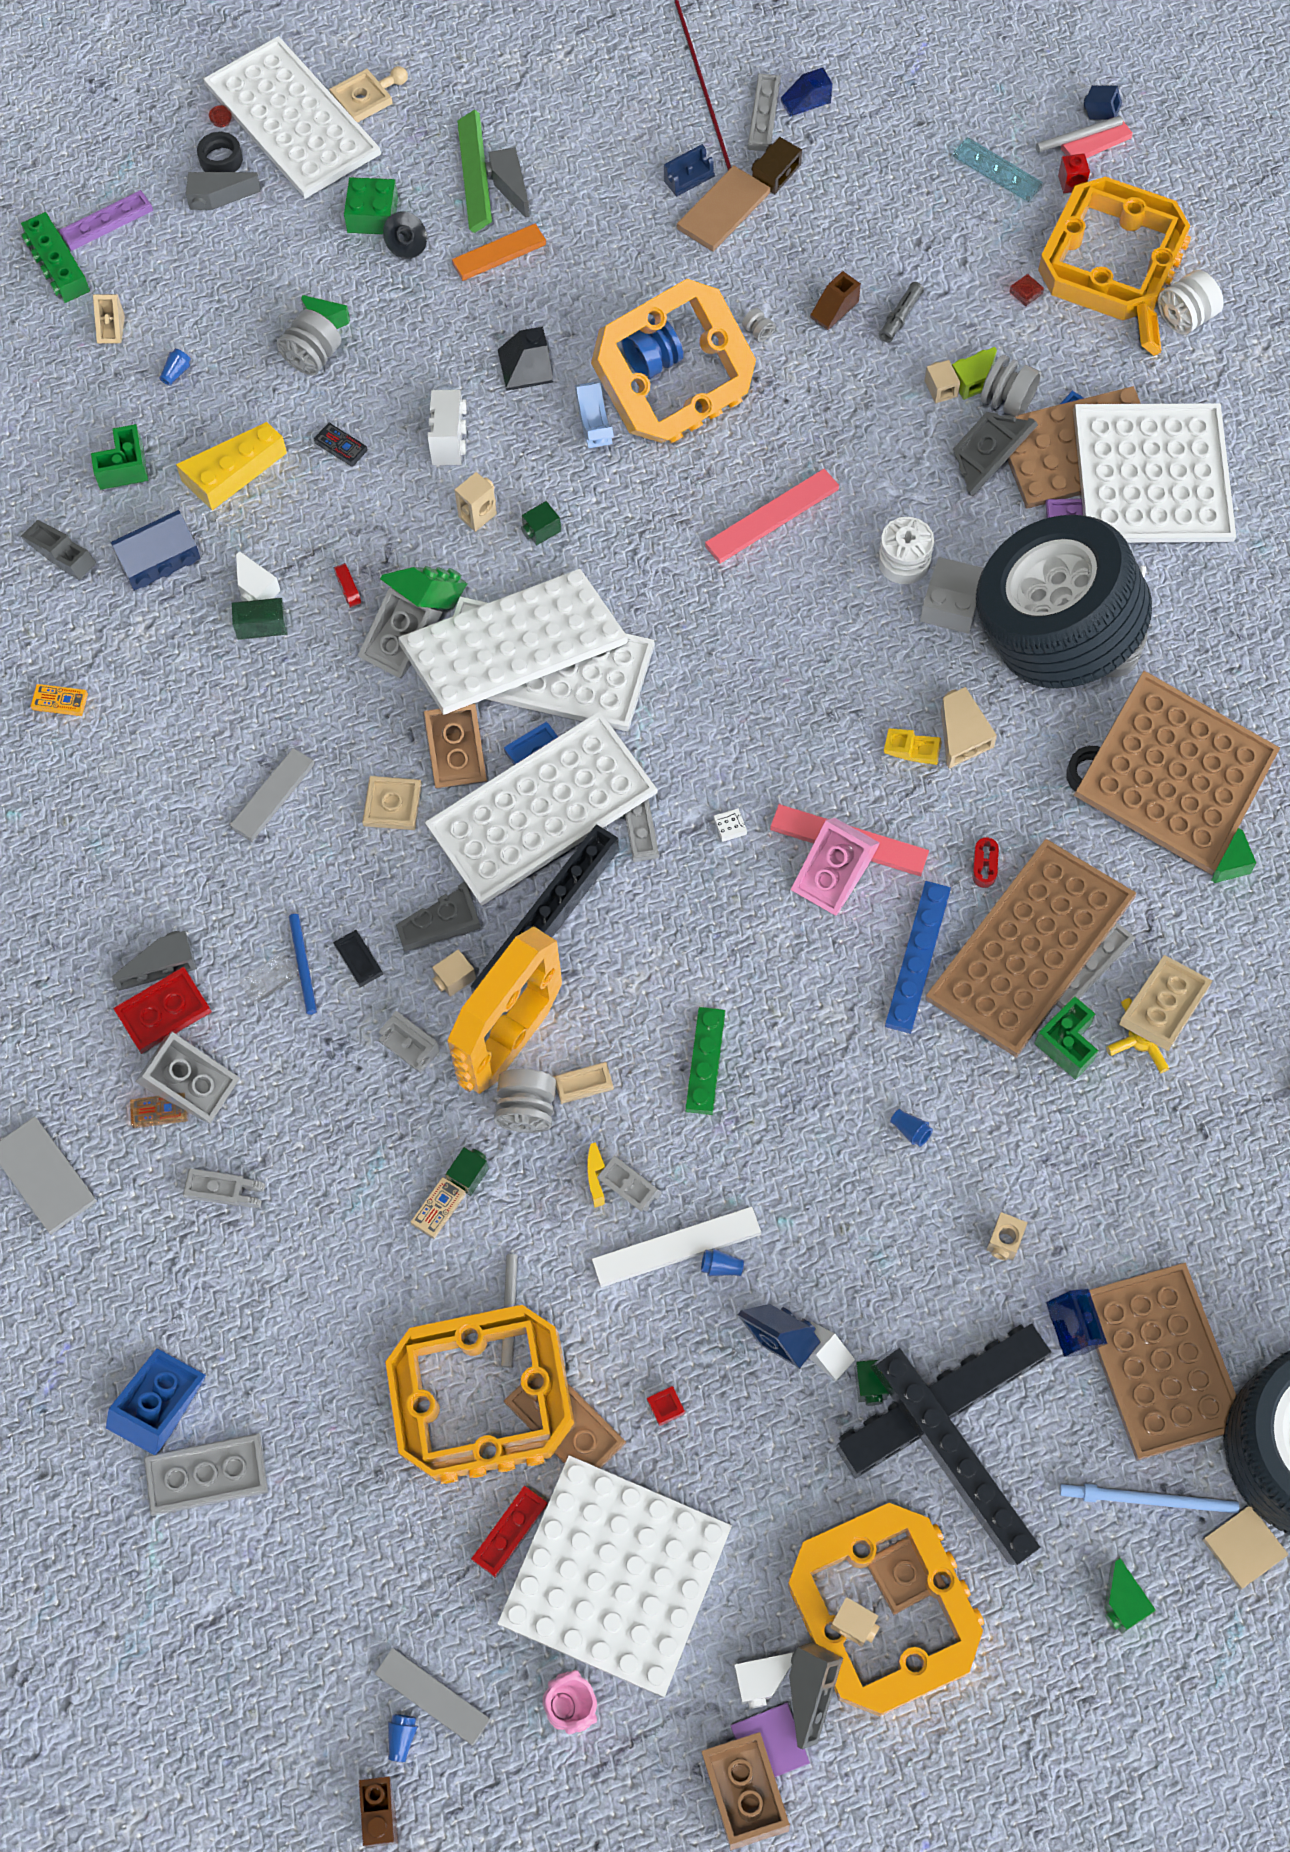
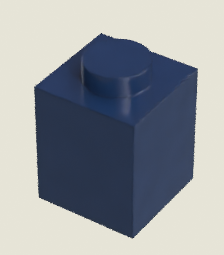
[1084,85,1122,120]

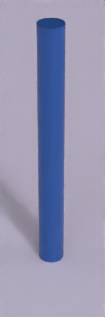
[289,914,317,1015]

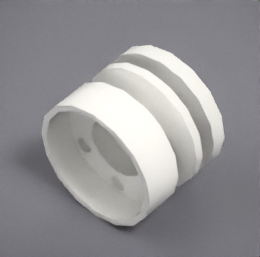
[1158,270,1223,335]
[878,517,934,584]

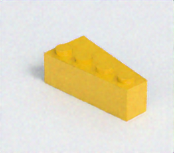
[176,422,287,511]

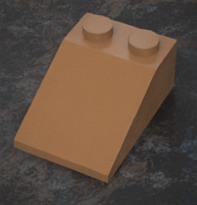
[423,704,487,788]
[701,1732,790,1851]

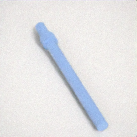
[1059,1483,1239,1514]

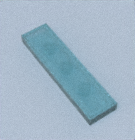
[953,137,1043,202]

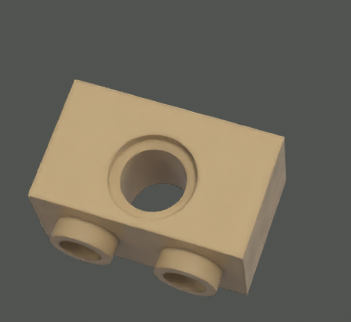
[454,472,497,532]

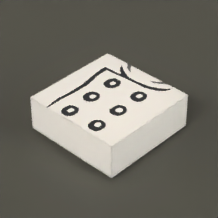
[714,808,747,842]

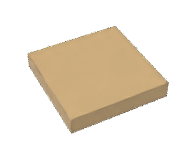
[362,776,422,830]
[1203,1506,1289,1590]

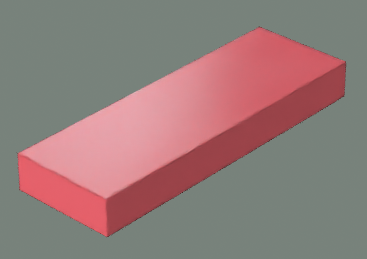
[1061,121,1133,158]

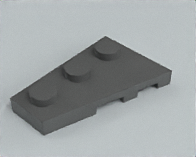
[396,882,481,952]

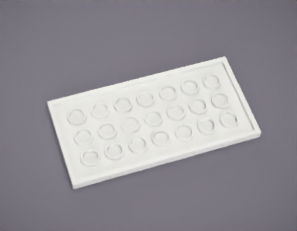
[203,36,381,199]
[398,569,627,715]
[454,597,655,732]
[425,711,658,906]

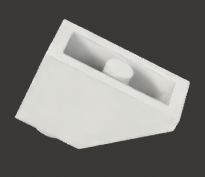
[236,551,280,611]
[734,1652,794,1709]

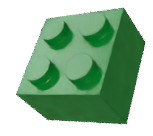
[344,177,398,235]

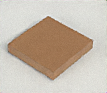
[867,1537,946,1616]

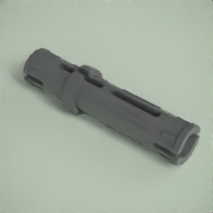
[879,281,924,343]

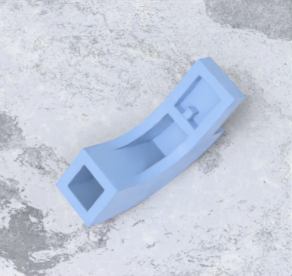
[574,381,614,448]

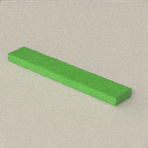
[457,109,492,233]

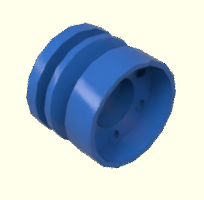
[621,317,683,379]

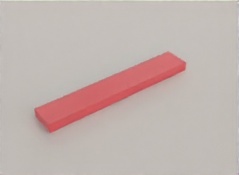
[705,468,839,564]
[770,804,929,877]

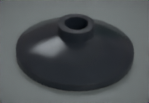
[383,211,427,259]

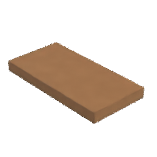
[677,165,770,252]
[504,1377,626,1469]

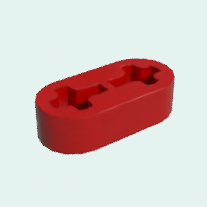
[333,563,362,608]
[972,837,999,888]

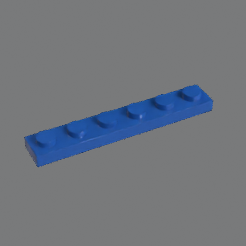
[885,880,951,1034]

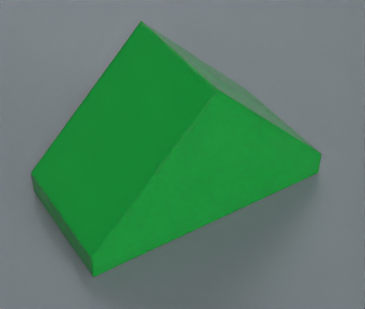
[301,295,350,329]
[1211,828,1256,883]

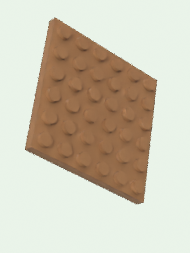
[1073,671,1280,875]

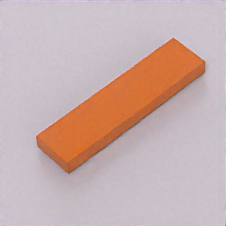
[452,223,546,281]

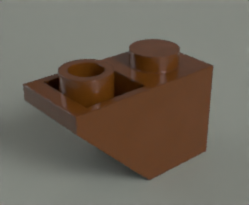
[810,271,861,330]
[359,1776,398,1848]

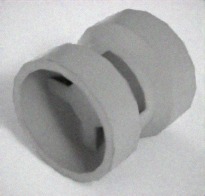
[742,308,775,342]

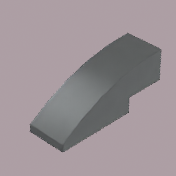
[21,520,96,580]

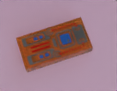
[130,1093,188,1128]

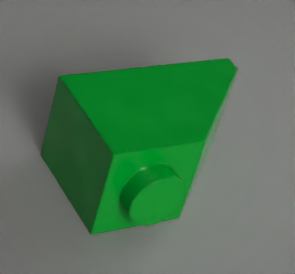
[1104,1558,1156,1634]

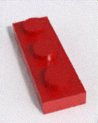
[471,1486,548,1578]

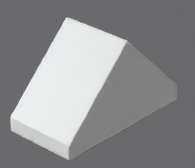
[809,1322,855,1382]

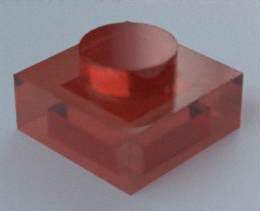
[1009,274,1044,307]

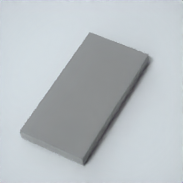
[0,1116,97,1235]
[144,1433,269,1516]

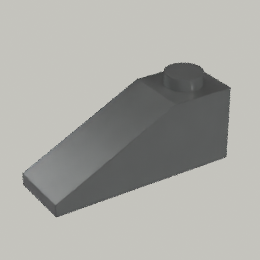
[485,147,530,218]
[186,172,261,210]
[112,931,197,991]
[789,1642,843,1750]

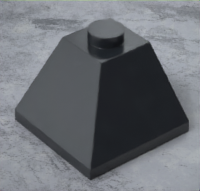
[498,326,553,391]

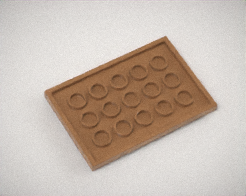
[1007,386,1141,509]
[1077,1262,1237,1461]

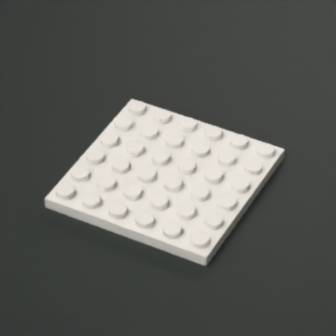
[1073,404,1236,543]
[497,1456,732,1698]

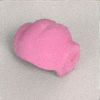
[543,1670,597,1735]

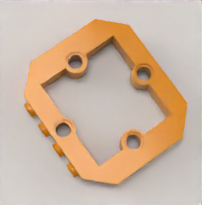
[1038,176,1191,321]
[591,279,756,443]
[447,927,562,1094]
[385,1305,574,1484]
[787,1503,984,1717]

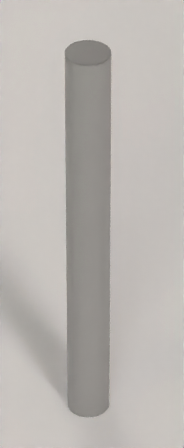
[1036,116,1123,153]
[501,1254,518,1368]

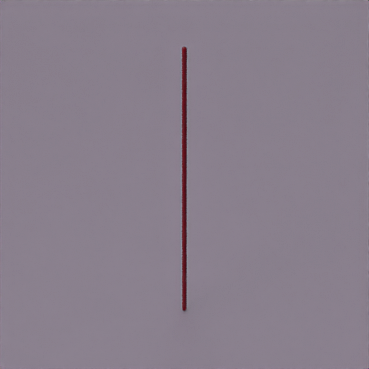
[674,0,731,171]

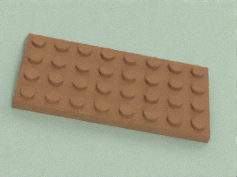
[925,839,1136,1058]

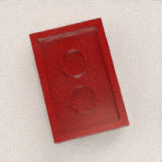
[113,967,212,1054]

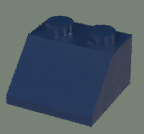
[737,1304,821,1369]

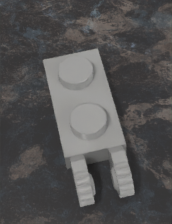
[183,1168,266,1208]

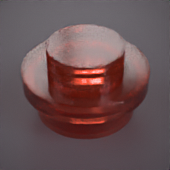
[209,105,232,128]

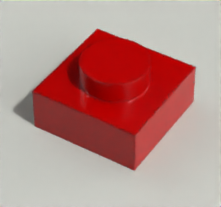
[647,1386,685,1426]

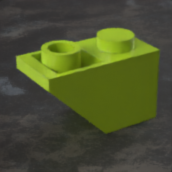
[952,347,997,400]

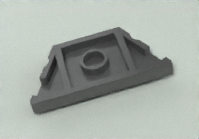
[953,412,1038,496]

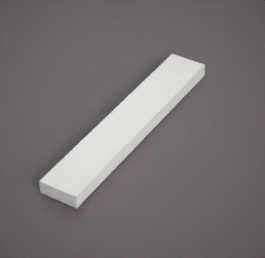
[592,1207,761,1287]

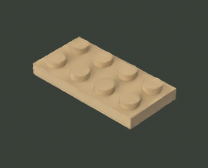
[1119,955,1213,1051]

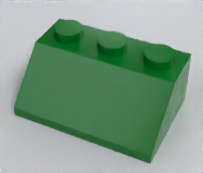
[380,566,468,609]

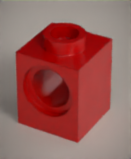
[1058,153,1090,194]

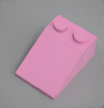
[791,817,880,916]

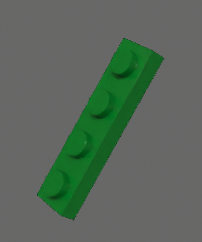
[685,1007,726,1115]

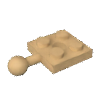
[329,66,408,123]

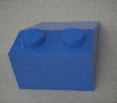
[106,1348,206,1456]

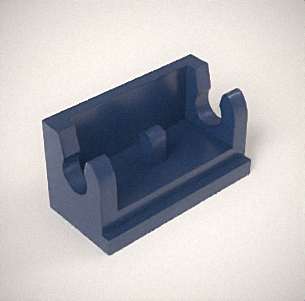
[664,144,715,197]

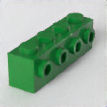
[20,212,90,303]

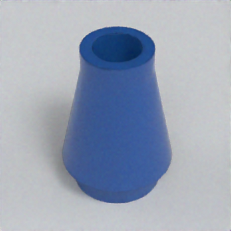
[159,348,191,386]
[890,1109,933,1147]
[701,1248,744,1276]
[388,1714,418,1762]

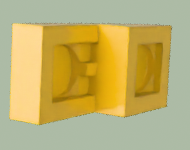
[884,728,942,765]
[587,1142,605,1208]

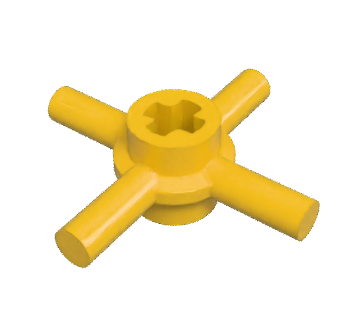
[1106,998,1170,1073]

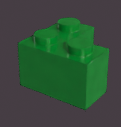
[91,424,149,490]
[1034,996,1099,1080]

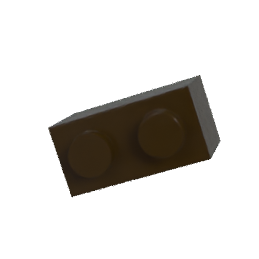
[751,136,802,195]

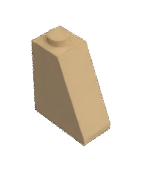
[941,687,997,769]

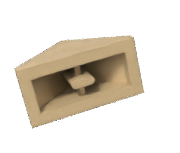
[93,294,125,343]

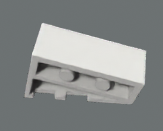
[428,390,467,465]

